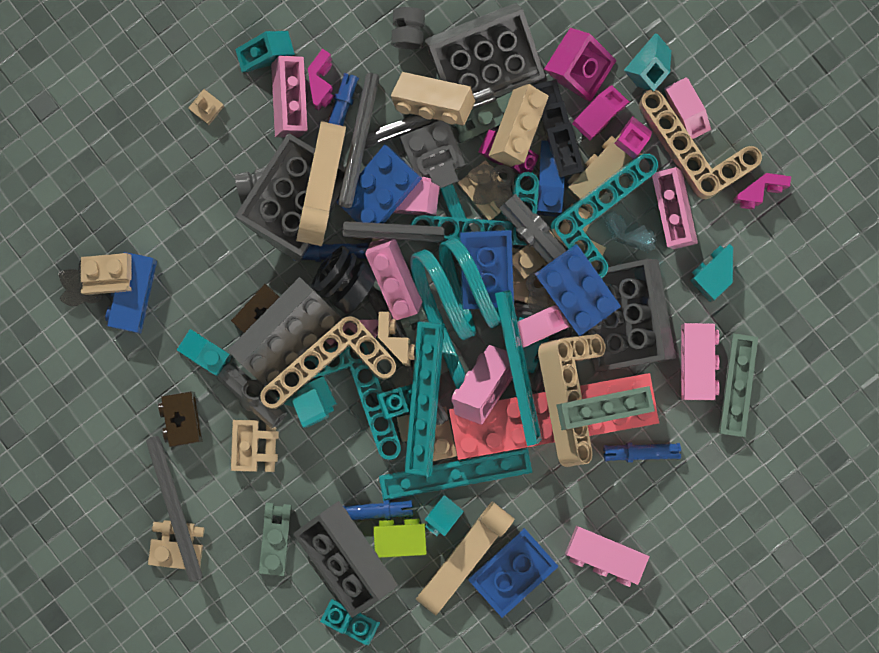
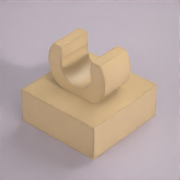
[188,89,224,125]

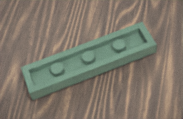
[719,333,758,437]
[556,386,655,430]

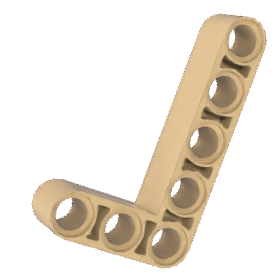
[639,90,762,199]
[296,121,346,246]
[260,316,396,409]
[538,334,605,467]
[416,501,515,616]

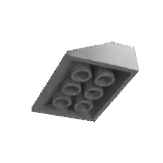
[424,3,546,98]
[235,133,346,263]
[588,259,676,372]

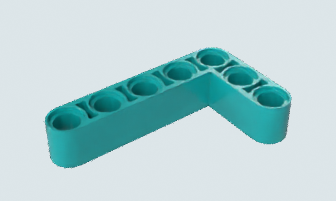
[551,154,658,278]
[410,172,539,245]
[304,343,401,460]

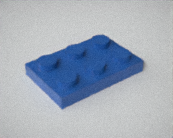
[336,144,422,224]
[459,230,514,310]
[535,244,621,336]
[468,528,559,618]

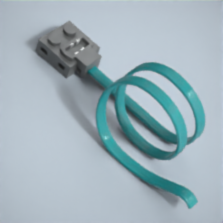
[400,120,501,389]

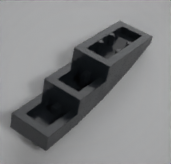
[532,79,584,178]

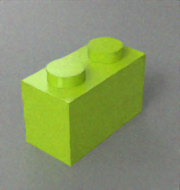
[374,519,426,558]

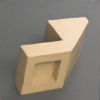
[378,312,415,366]

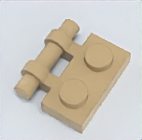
[231,420,279,472]
[148,520,205,569]

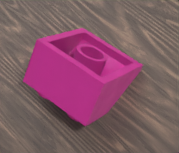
[544,28,617,102]

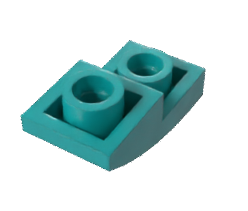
[377,384,412,419]
[320,599,380,646]

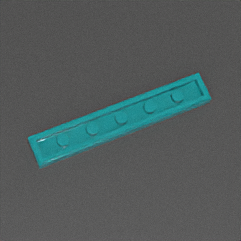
[495,290,542,446]
[405,321,445,477]
[379,448,533,501]

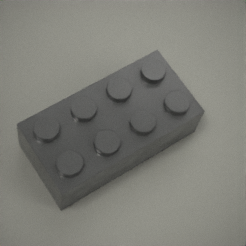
[228,277,341,391]
[293,501,398,617]

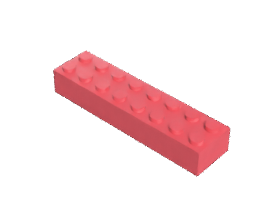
[449,373,659,460]

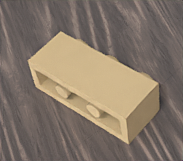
[391,72,475,126]
[489,84,549,167]
[567,134,642,211]

